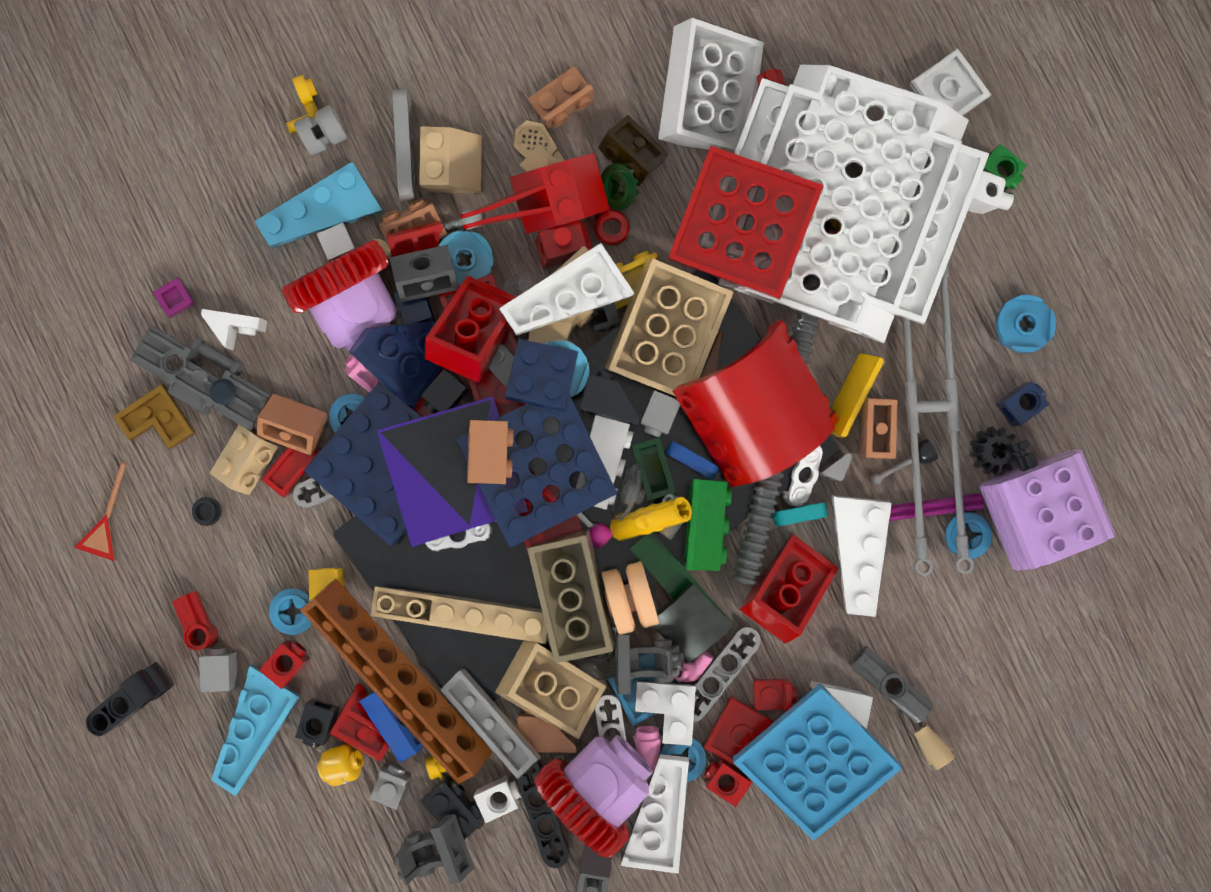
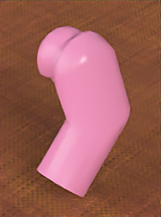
[674,651,714,682]

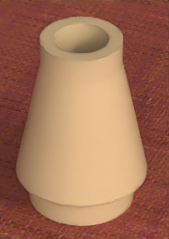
[913,724,955,770]

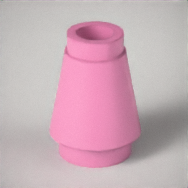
[633,726,662,771]

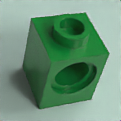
[983,144,1027,191]

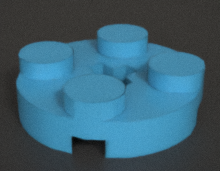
[995,295,1056,353]

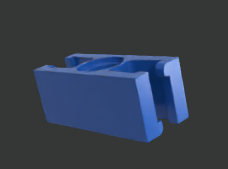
[359,691,423,763]

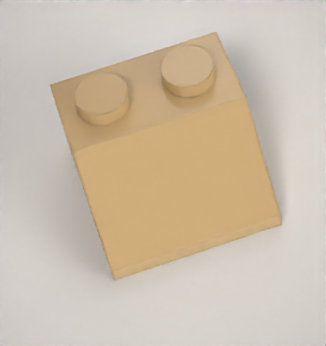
[419,127,482,193]

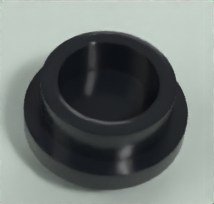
[192,497,222,526]

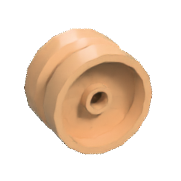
[602,561,659,635]

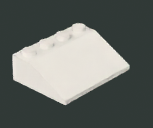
[658,18,764,153]

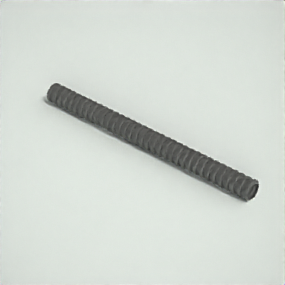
[732,275,820,586]

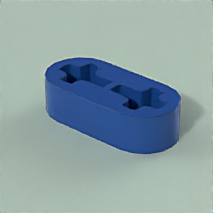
[664,441,719,481]

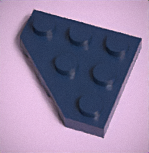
[348,320,442,408]

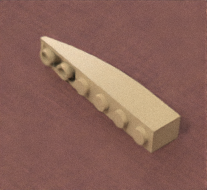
[370,586,549,644]

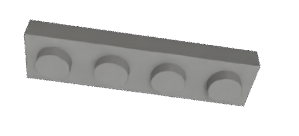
[441,669,541,779]

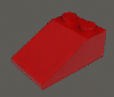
[425,275,516,383]
[739,534,839,644]

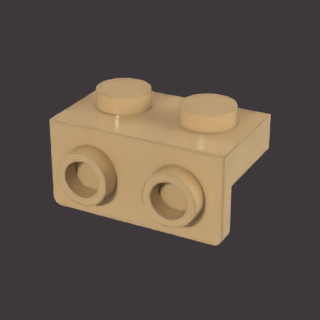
[210,424,278,495]

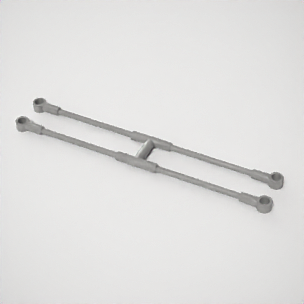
[902,264,974,576]

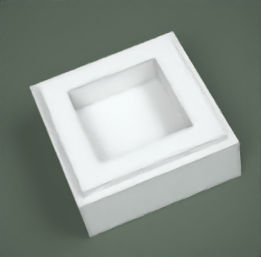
[317,223,355,261]

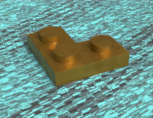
[113,384,196,449]

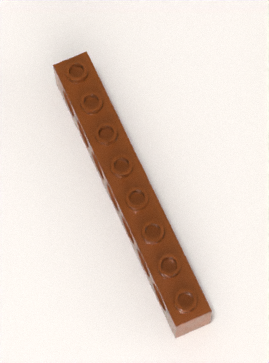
[300,579,492,784]

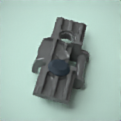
[130,325,272,430]

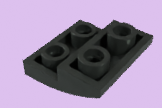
[653,583,733,662]

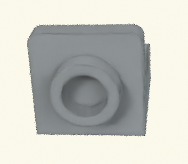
[370,763,411,810]

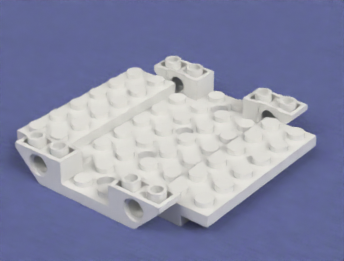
[700,65,989,343]

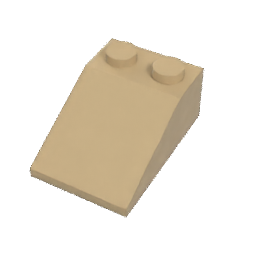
[495,641,606,739]

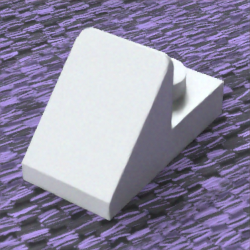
[201,309,267,350]

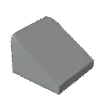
[819,453,852,482]

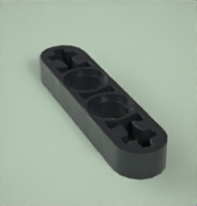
[516,760,569,868]

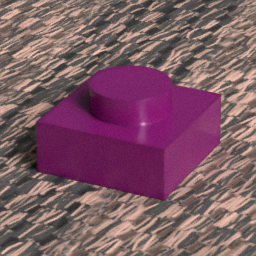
[153,277,196,318]

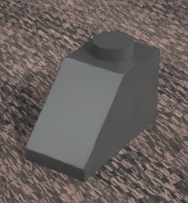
[576,844,612,892]

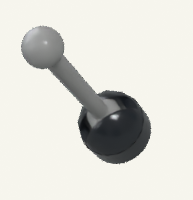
[870,439,938,485]

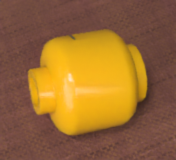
[317,744,364,787]

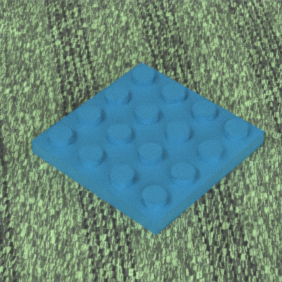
[733,683,902,841]

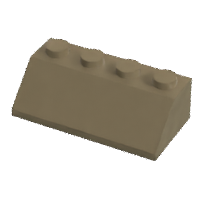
[527,529,615,663]

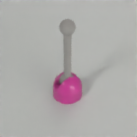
[555,491,612,549]

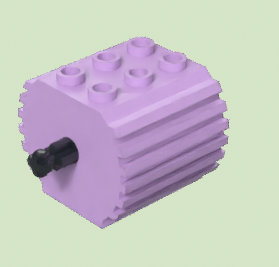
[979,440,1116,571]

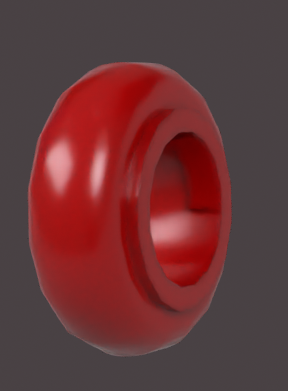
[594,210,630,245]

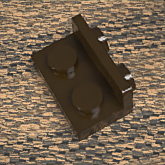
[598,115,669,187]

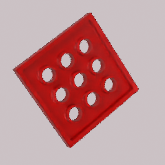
[668,146,824,300]

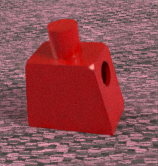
[535,220,593,270]

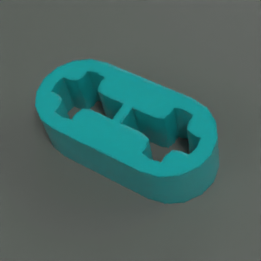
[772,502,828,526]

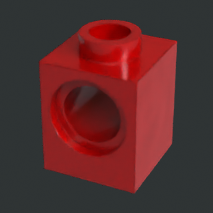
[259,640,311,689]
[704,758,752,808]

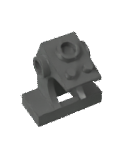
[614,631,684,695]
[393,814,474,885]

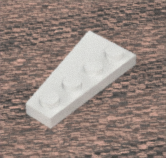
[500,243,634,335]
[831,495,892,617]
[621,754,689,873]

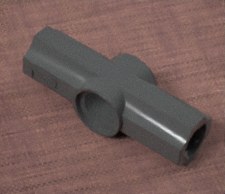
[850,646,934,724]

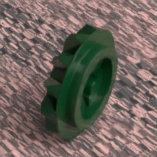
[601,163,640,210]

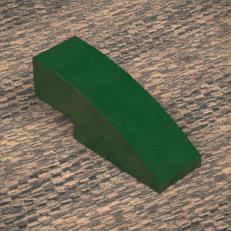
[631,437,685,534]

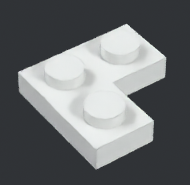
[635,680,696,746]

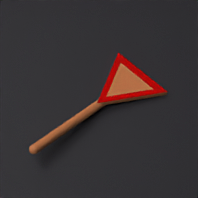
[74,462,126,561]

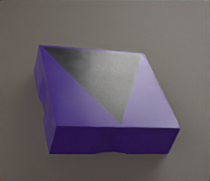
[376,396,528,547]

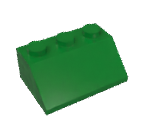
[683,479,732,571]

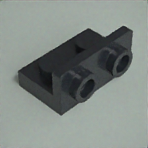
[420,775,485,840]

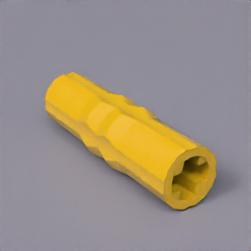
[610,497,692,541]

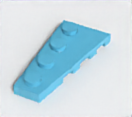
[254,162,384,248]
[211,664,301,796]

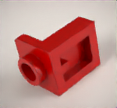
[753,678,797,712]

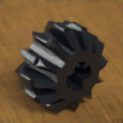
[969,426,1018,476]

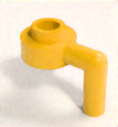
[286,74,318,134]

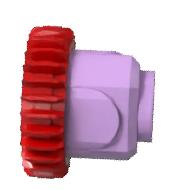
[282,240,398,351]
[535,735,653,858]

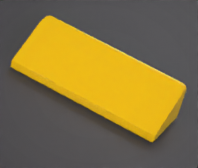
[831,353,884,438]

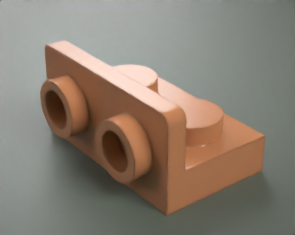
[528,66,594,129]
[379,198,448,243]

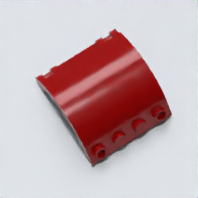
[672,320,839,487]

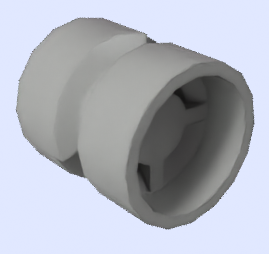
[294,104,348,157]

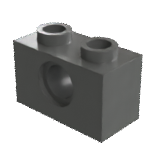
[390,245,458,303]

